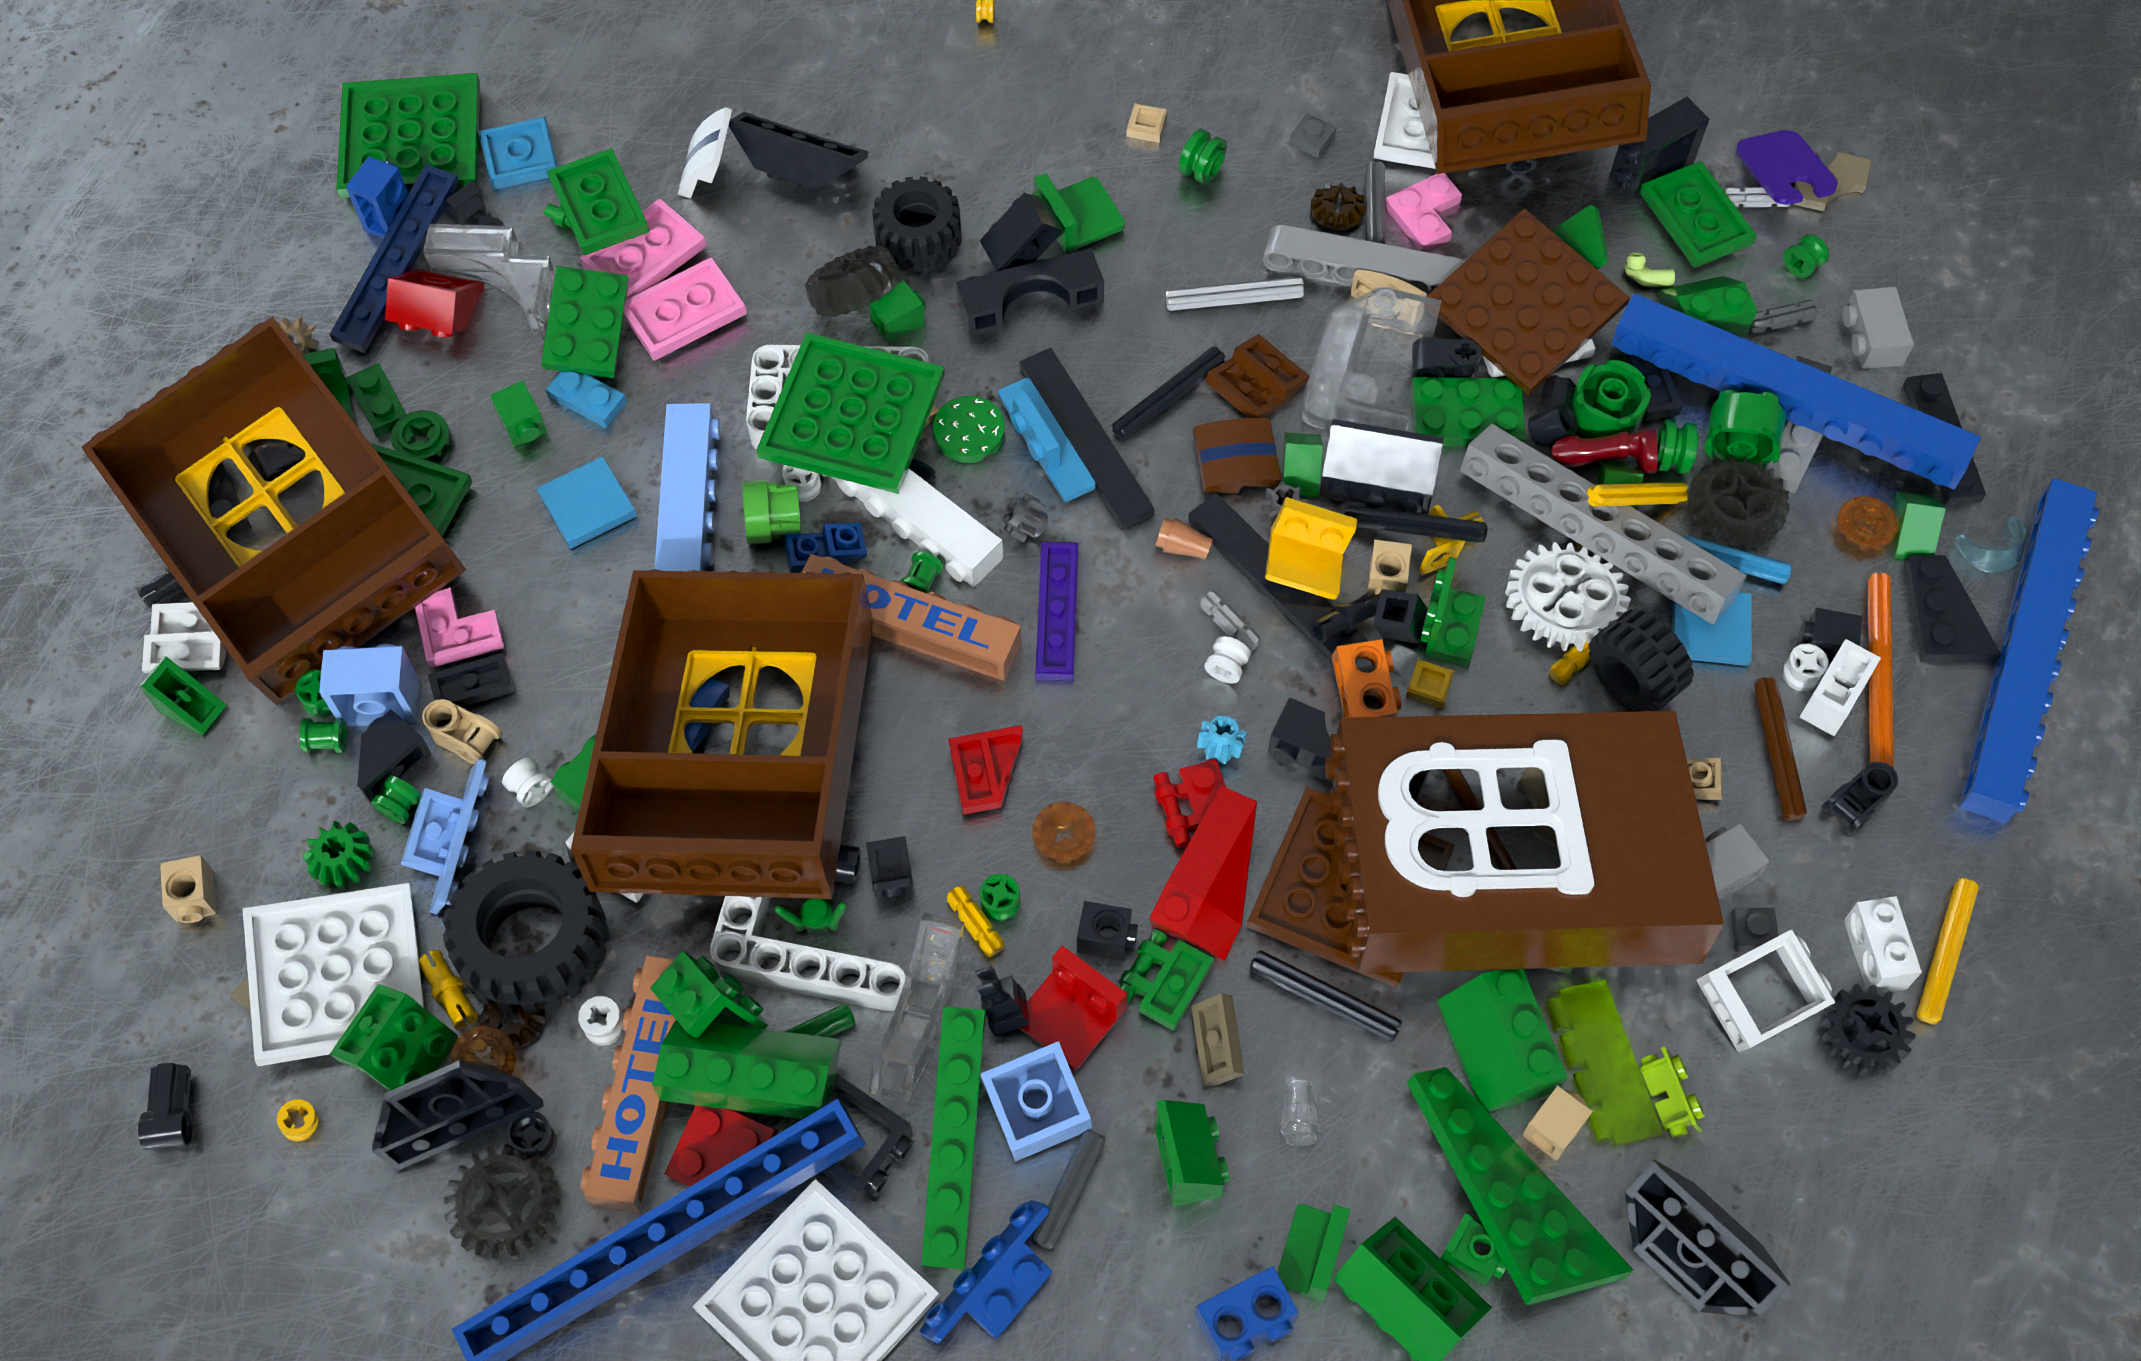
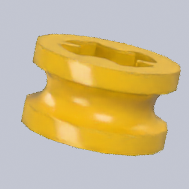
[976,0,995,23]
[277,1099,319,1141]

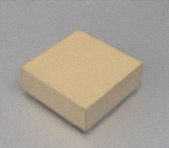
[1127,103,1167,143]

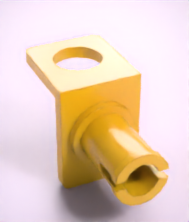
[1418,505,1484,575]

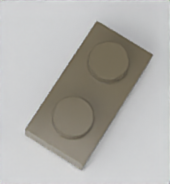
[1191,993,1245,1087]

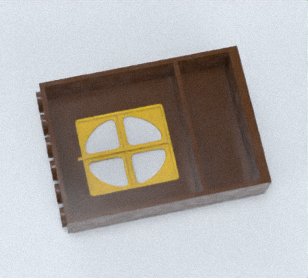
[1387,0,1651,174]
[81,316,466,705]
[571,569,873,899]

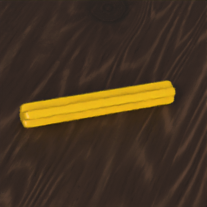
[1586,482,1689,507]
[1916,878,1979,1025]

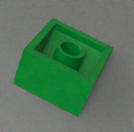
[1656,276,1758,337]
[1154,1100,1229,1207]

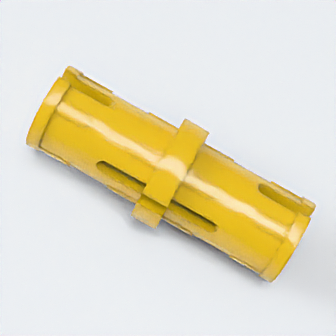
[418,950,479,1030]

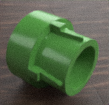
[743,480,801,544]

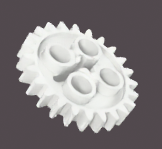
[1505,542,1631,652]

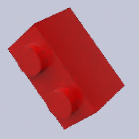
[385,269,484,338]

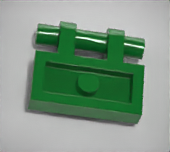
[1118,929,1214,1031]

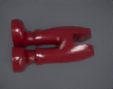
[1551,429,1657,474]

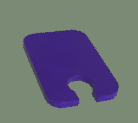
[1736,130,1838,205]

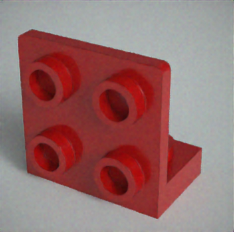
[1018,945,1127,1070]

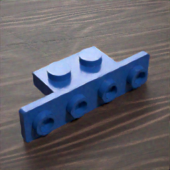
[919,1200,1053,1343]

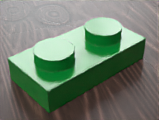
[346,363,407,438]

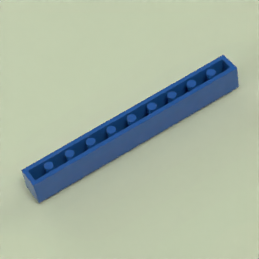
[1611,293,1981,490]
[1959,478,2099,824]
[451,1099,866,1361]

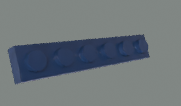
[329,164,460,353]

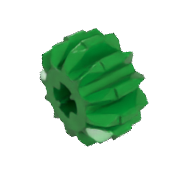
[303,820,375,890]

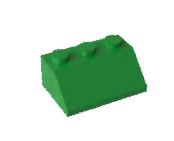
[1437,969,1568,1113]
[1333,1216,1492,1361]

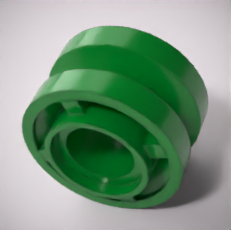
[1178,128,1227,185]
[1657,420,1699,474]

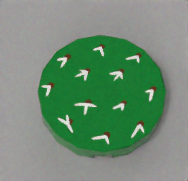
[933,396,1005,463]

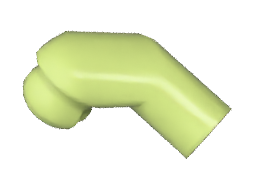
[1624,252,1675,287]

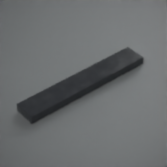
[1019,347,1155,530]
[1188,493,1369,660]

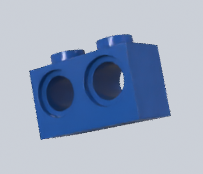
[346,156,409,238]
[1195,1266,1299,1361]

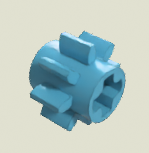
[1196,715,1247,764]

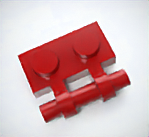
[1153,759,1226,848]

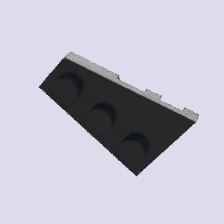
[1904,555,2002,662]

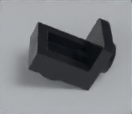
[866,836,913,897]

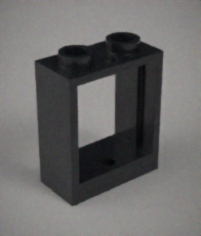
[1609,96,1710,200]
[783,1074,914,1204]

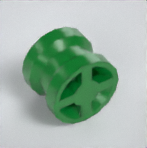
[1783,234,1829,278]
[295,670,333,718]
[371,776,421,824]
[979,873,1020,923]

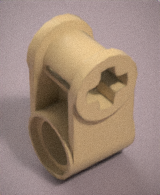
[422,699,502,765]

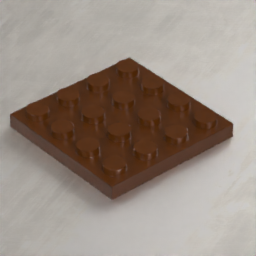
[1424,208,1630,395]
[1247,786,1455,988]

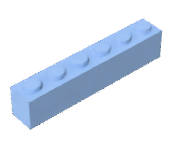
[655,403,721,571]

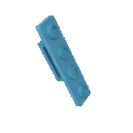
[998,378,1096,502]

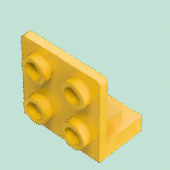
[1265,497,1357,600]

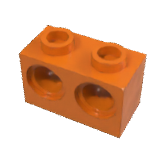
[1331,639,1402,718]

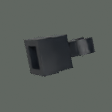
[446,180,505,245]
[975,965,1029,1036]

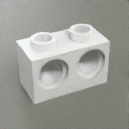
[1799,639,1881,736]
[1843,896,1922,994]

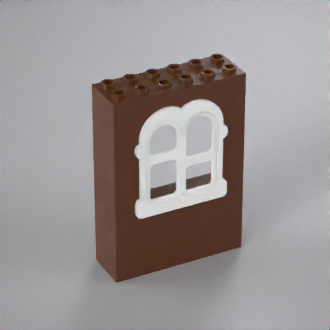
[1325,711,1724,973]

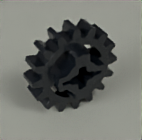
[1820,984,1916,1075]

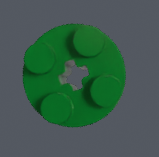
[1572,360,1651,438]
[1704,390,1786,472]

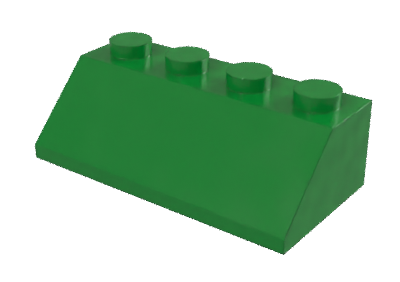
[652,1020,842,1119]

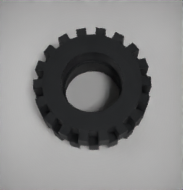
[872,176,962,272]
[1588,609,1694,712]

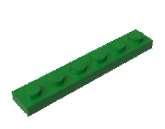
[921,1007,986,1269]

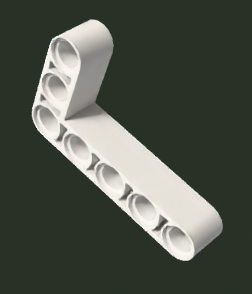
[746,345,929,449]
[710,896,909,1011]

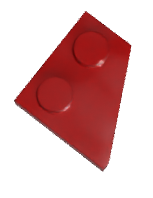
[948,725,1023,815]

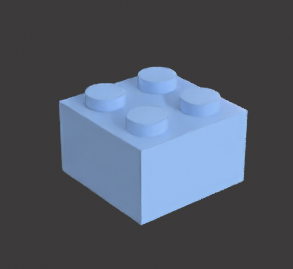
[319,644,421,727]
[980,1041,1093,1162]

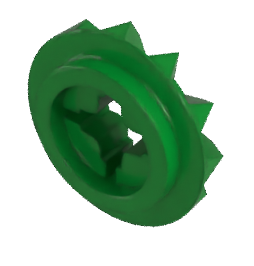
[391,410,451,461]

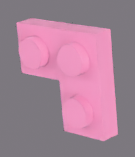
[1385,173,1462,252]
[415,588,505,668]

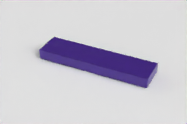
[1035,541,1078,681]

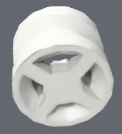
[782,465,821,502]
[1204,636,1251,683]
[1782,644,1829,692]
[502,757,553,808]
[578,996,624,1046]

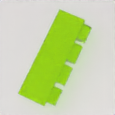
[1546,980,1663,1147]

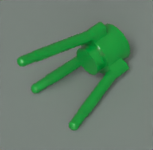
[775,898,846,936]

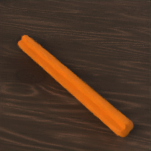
[1868,572,1894,769]

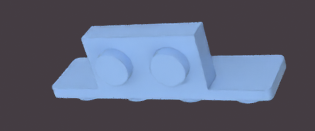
[400,758,489,915]

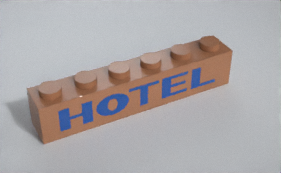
[801,554,1022,681]
[581,955,676,1214]

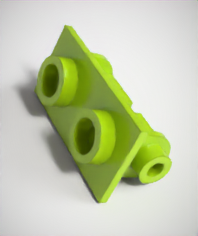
[1640,1046,1705,1138]

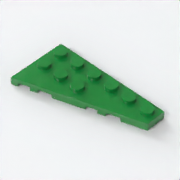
[1406,1067,1634,1306]

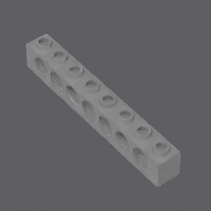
[1460,424,1747,625]

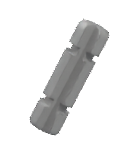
[1724,187,1790,208]
[1200,590,1261,652]

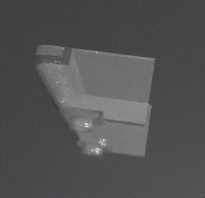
[1301,287,1442,431]

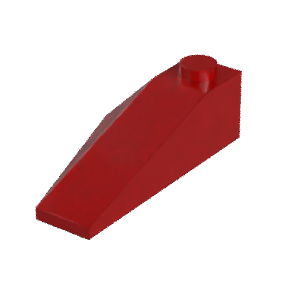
[1149,785,1257,962]

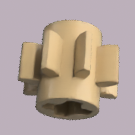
[279,316,319,355]

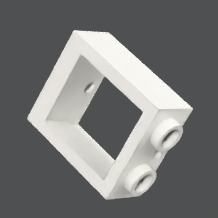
[1696,929,1835,1053]

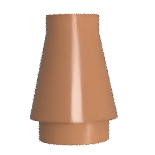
[1155,518,1213,560]

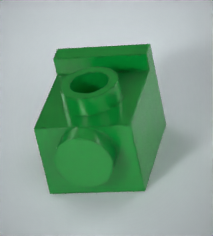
[1440,1213,1506,1287]

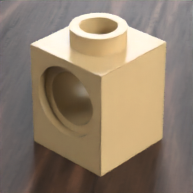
[1366,539,1412,600]
[160,855,217,923]
[1522,1086,1593,1162]

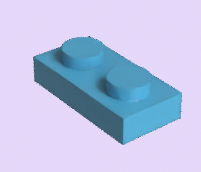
[545,371,627,428]

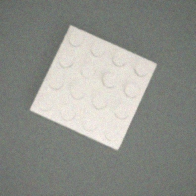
[243,883,425,1067]
[693,1179,940,1361]

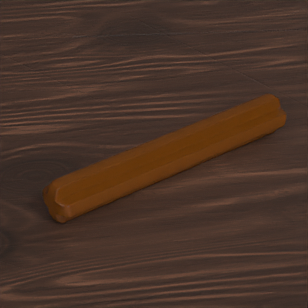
[1754,677,1807,821]

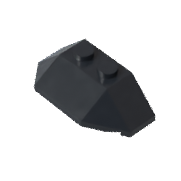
[729,112,869,190]
[372,1060,544,1171]
[1625,1159,1790,1317]

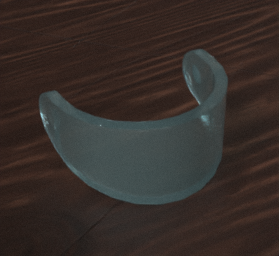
[1956,516,2027,574]

